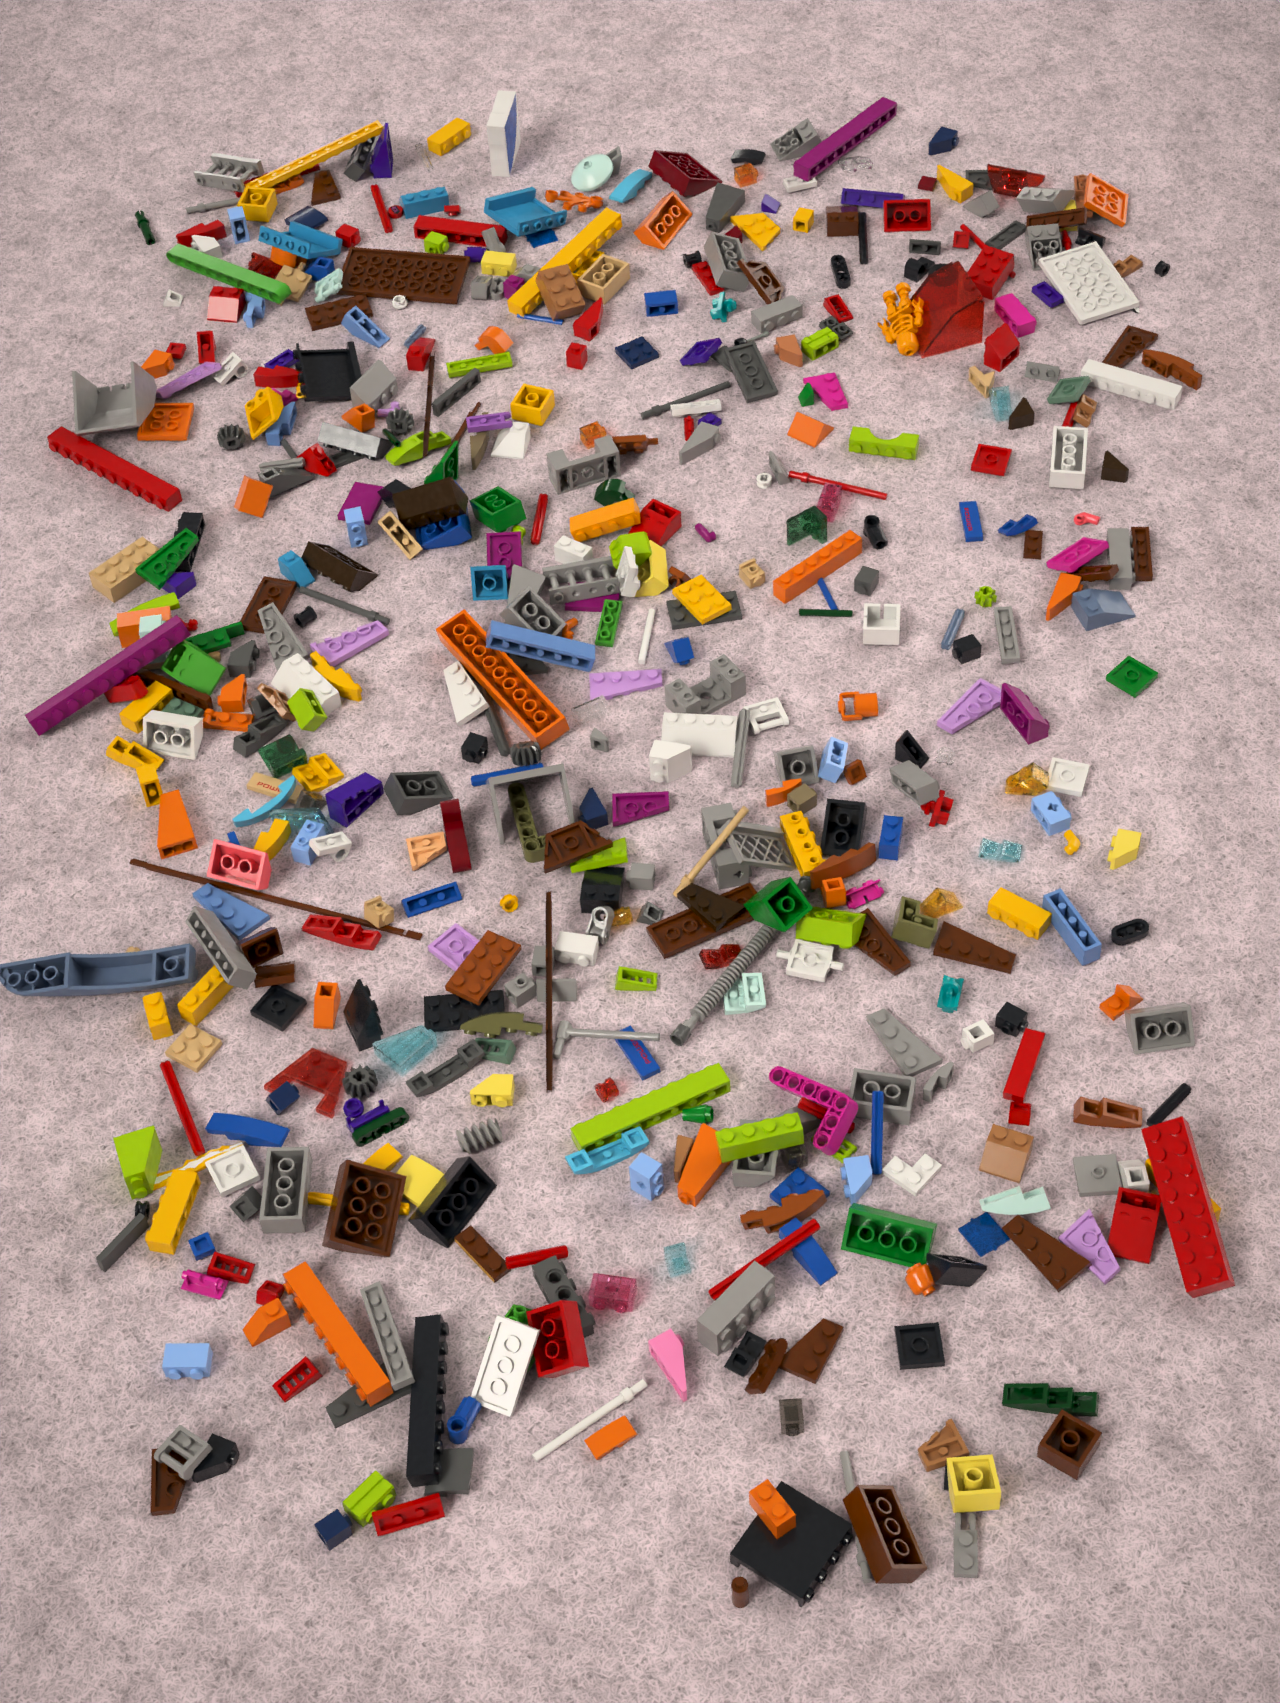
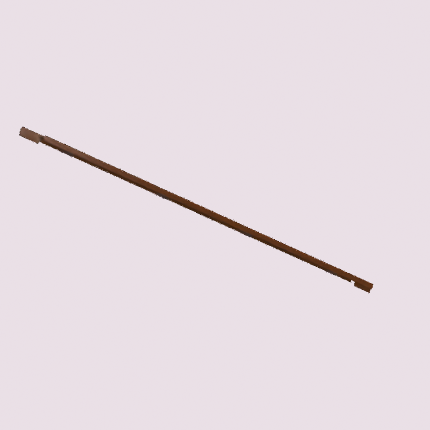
[129,859,423,941]

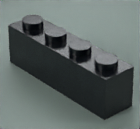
[174,512,205,572]

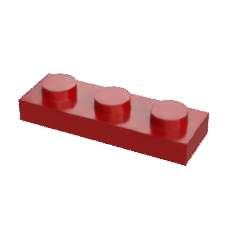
[692,261,725,296]
[372,1493,445,1536]

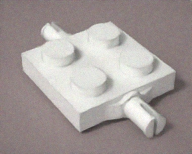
[776,939,844,983]

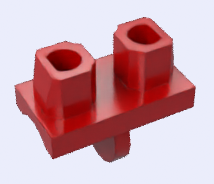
[920,789,954,827]

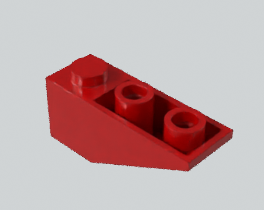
[573,297,603,342]

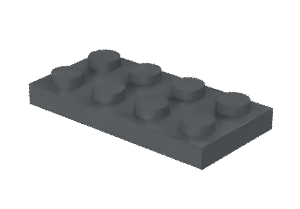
[724,341,778,403]
[666,590,742,630]

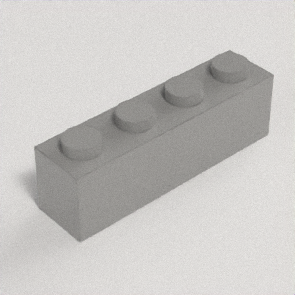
[1106,528,1135,590]

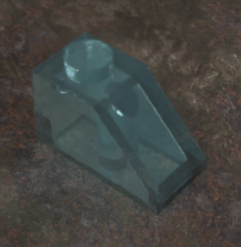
[989,386,1012,421]

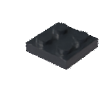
[250,985,307,1032]
[894,1322,945,1370]

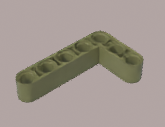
[508,782,545,863]

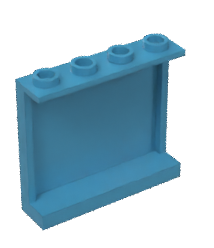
[484,187,567,237]
[258,221,343,259]

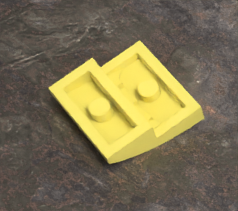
[396,1155,444,1208]

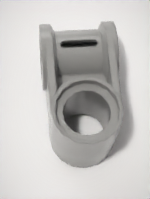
[585,906,614,945]

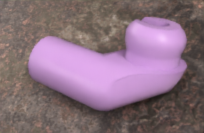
[378,401,400,417]

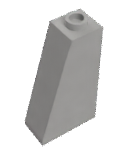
[505,564,546,624]

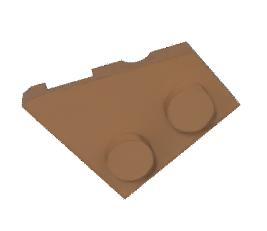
[257,683,296,722]
[918,1419,969,1472]

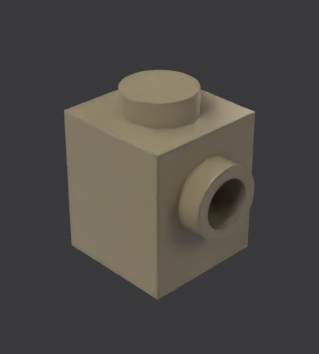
[787,783,817,814]

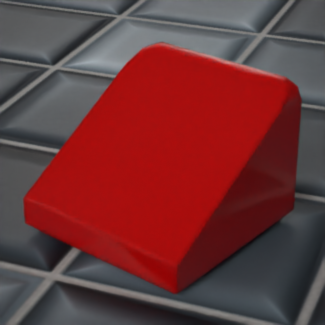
[1008,1101,1032,1126]
[256,1280,285,1305]

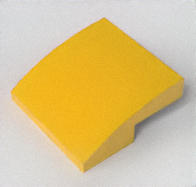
[292,753,344,795]

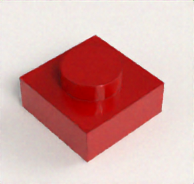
[444,205,461,216]
[952,231,970,249]
[166,342,187,359]

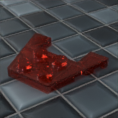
[264,1048,348,1119]

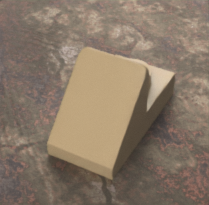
[968,366,995,398]

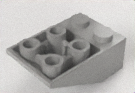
[770,118,822,161]
[1024,224,1062,271]

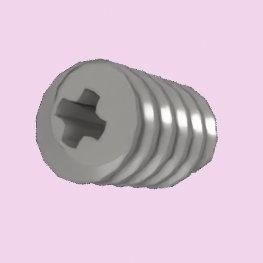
[456,1118,502,1154]

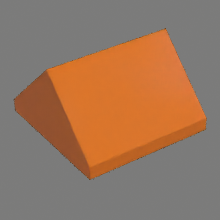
[787,412,834,448]
[234,475,273,518]

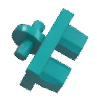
[710,291,737,322]
[937,975,964,1013]

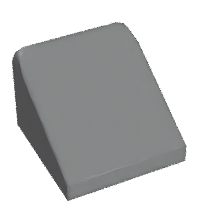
[590,728,609,752]

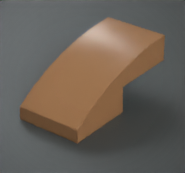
[1113,254,1143,278]
[1073,394,1097,428]

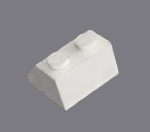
[649,740,692,783]

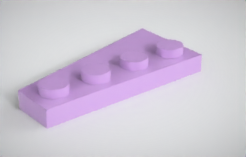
[156,362,222,399]
[310,620,389,667]
[589,669,662,704]
[937,678,1002,734]

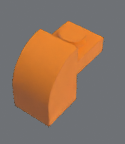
[270,246,307,268]
[475,326,513,354]
[819,877,846,909]

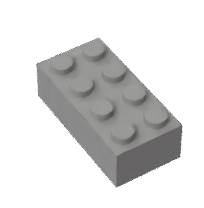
[703,232,749,292]
[259,1147,313,1233]
[697,1261,776,1356]

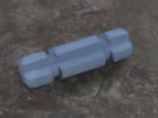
[404,324,426,349]

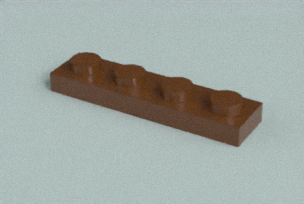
[1026,207,1087,228]
[1131,527,1153,581]

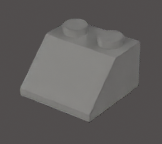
[773,745,820,785]

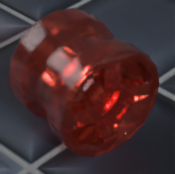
[594,1077,619,1103]

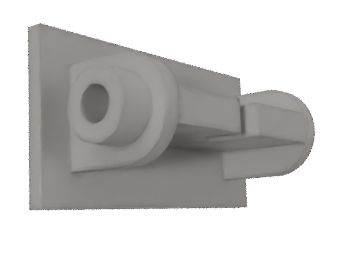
[1025,361,1060,383]

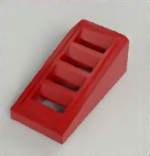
[823,294,854,323]
[207,1251,255,1284]
[272,1356,323,1403]

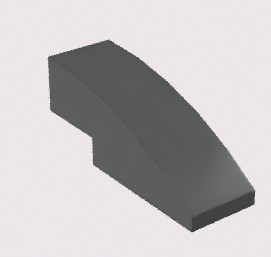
[233,713,288,758]

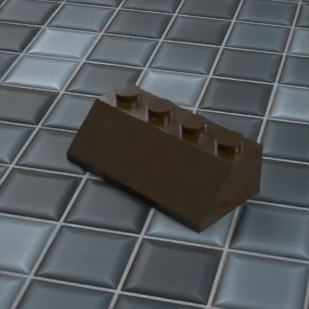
[392,477,468,530]
[301,541,378,592]

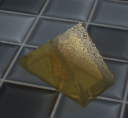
[920,887,963,918]

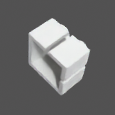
[863,603,900,645]

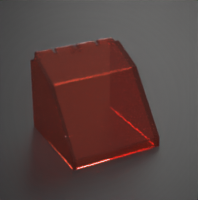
[910,261,985,358]

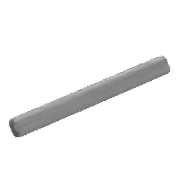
[731,708,750,788]

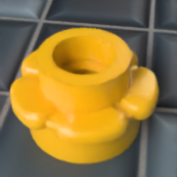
[500,894,518,912]

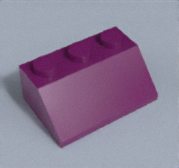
[1000,683,1050,745]

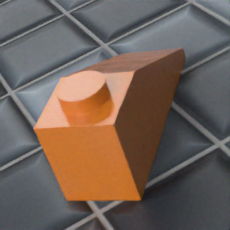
[1046,572,1084,621]

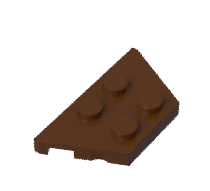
[737,259,784,305]
[544,820,613,874]

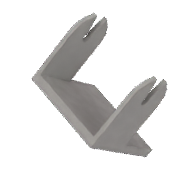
[486,763,575,844]

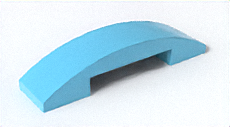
[232,776,297,827]
[565,1126,650,1175]

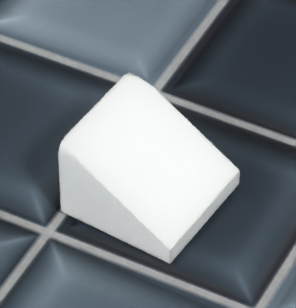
[162,289,183,307]

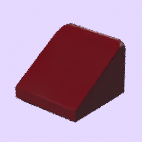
[724,226,743,243]

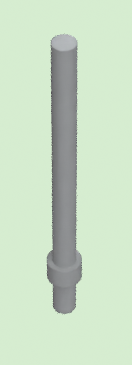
[186,197,240,214]
[839,1451,872,1583]

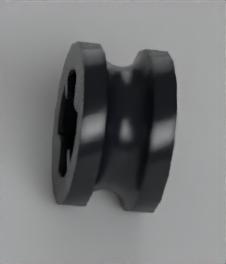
[1154,261,1170,277]
[135,1201,150,1220]

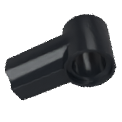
[863,515,888,550]

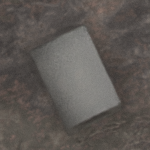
[291,791,327,824]

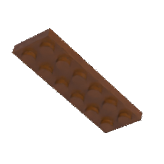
[646,882,757,959]

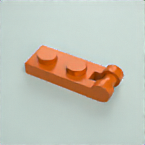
[203,709,254,732]

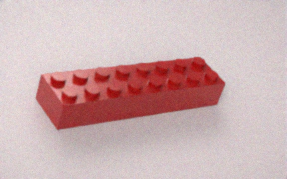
[1141,1116,1235,1298]

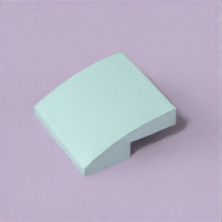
[723,973,766,1015]

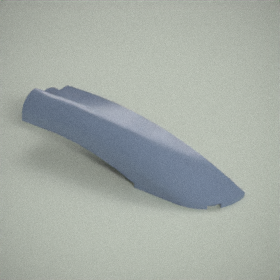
[0,943,199,997]

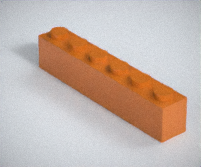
[773,530,862,604]

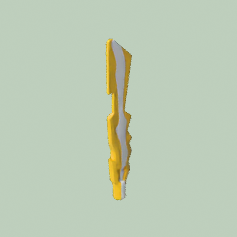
[153,1141,243,1191]

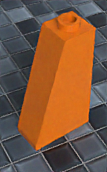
[157,789,198,860]
[677,1123,732,1207]

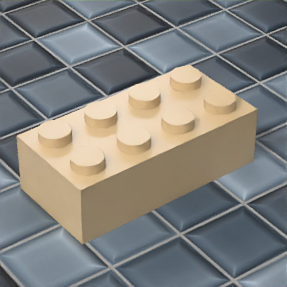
[89,537,159,603]

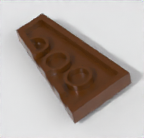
[1102,325,1158,368]
[1001,1215,1092,1292]

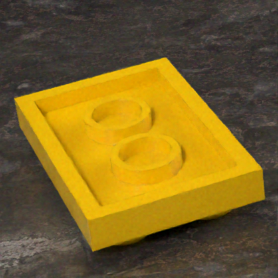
[672,575,732,625]

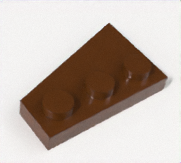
[151,1448,187,1516]

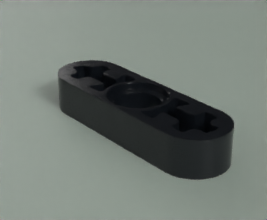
[831,255,851,289]

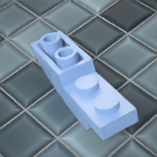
[243,292,266,328]

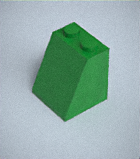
[743,877,813,932]

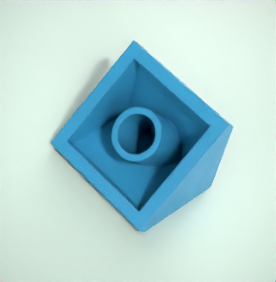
[470,565,508,601]

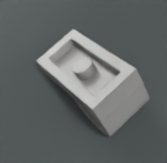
[471,276,493,300]

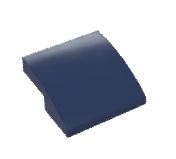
[284,206,328,229]

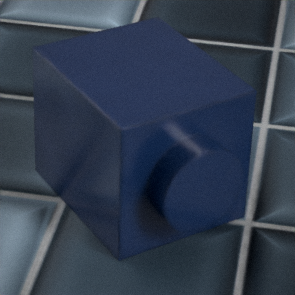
[265,1081,300,1116]
[314,1509,353,1551]

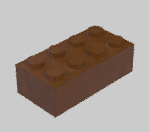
[843,1485,928,1584]

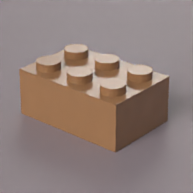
[535,264,586,321]

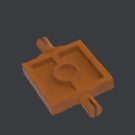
[612,435,658,455]

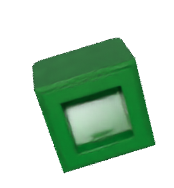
[798,383,814,407]

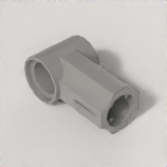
[481,227,506,253]

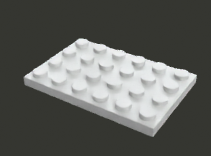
[1038,241,1139,325]

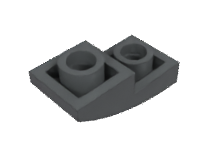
[819,316,853,341]

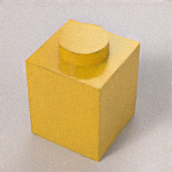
[793,207,814,233]

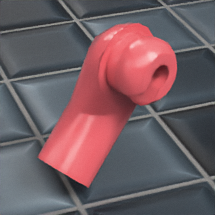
[1074,512,1100,525]

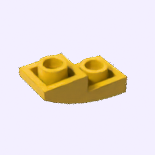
[363,1143,403,1171]

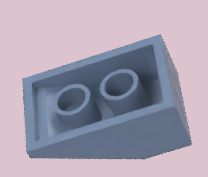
[1071,588,1136,631]

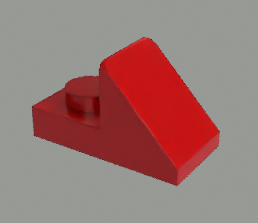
[197,330,216,365]

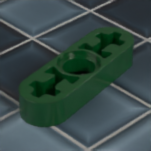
[352,1107,410,1147]

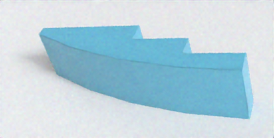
[609,169,652,203]

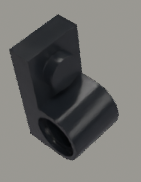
[904,257,935,283]

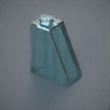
[373,1025,438,1077]

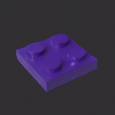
[679,338,722,366]

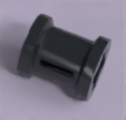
[683,250,702,268]
[293,606,317,628]

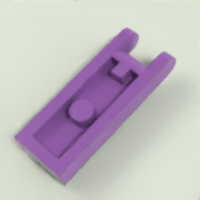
[466,412,513,433]

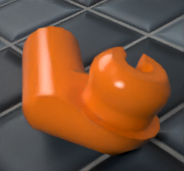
[561,618,578,640]

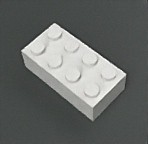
[1049,426,1088,489]

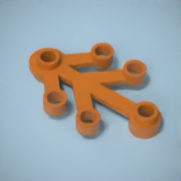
[545,190,604,212]

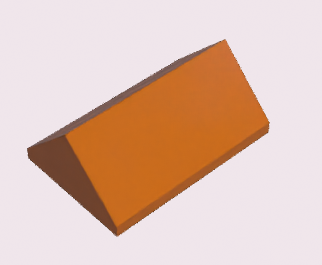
[117,606,172,648]

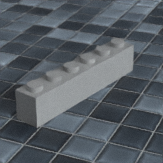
[185,906,257,990]

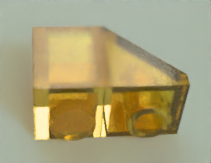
[1005,762,1049,796]

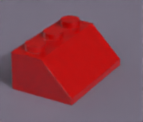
[883,199,931,232]

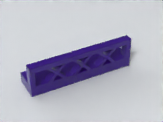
[841,188,905,208]

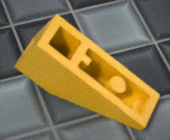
[937,165,974,204]

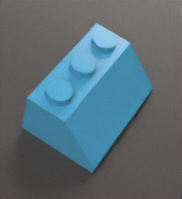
[399,186,449,219]

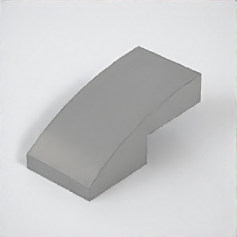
[923,1062,954,1102]

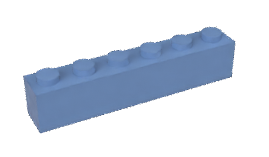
[486,620,595,672]

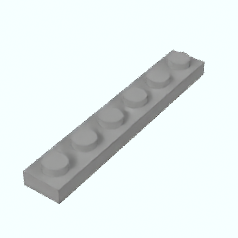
[360,1281,415,1391]

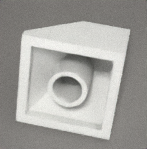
[491,422,531,460]

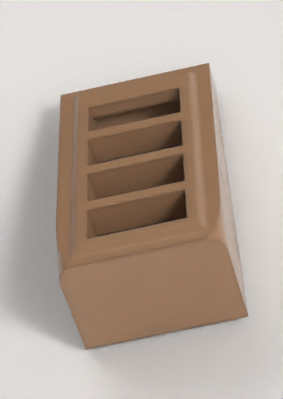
[674,1135,694,1183]

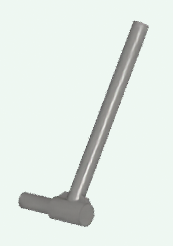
[553,1020,660,1059]

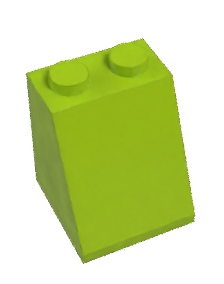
[113,1125,163,1200]

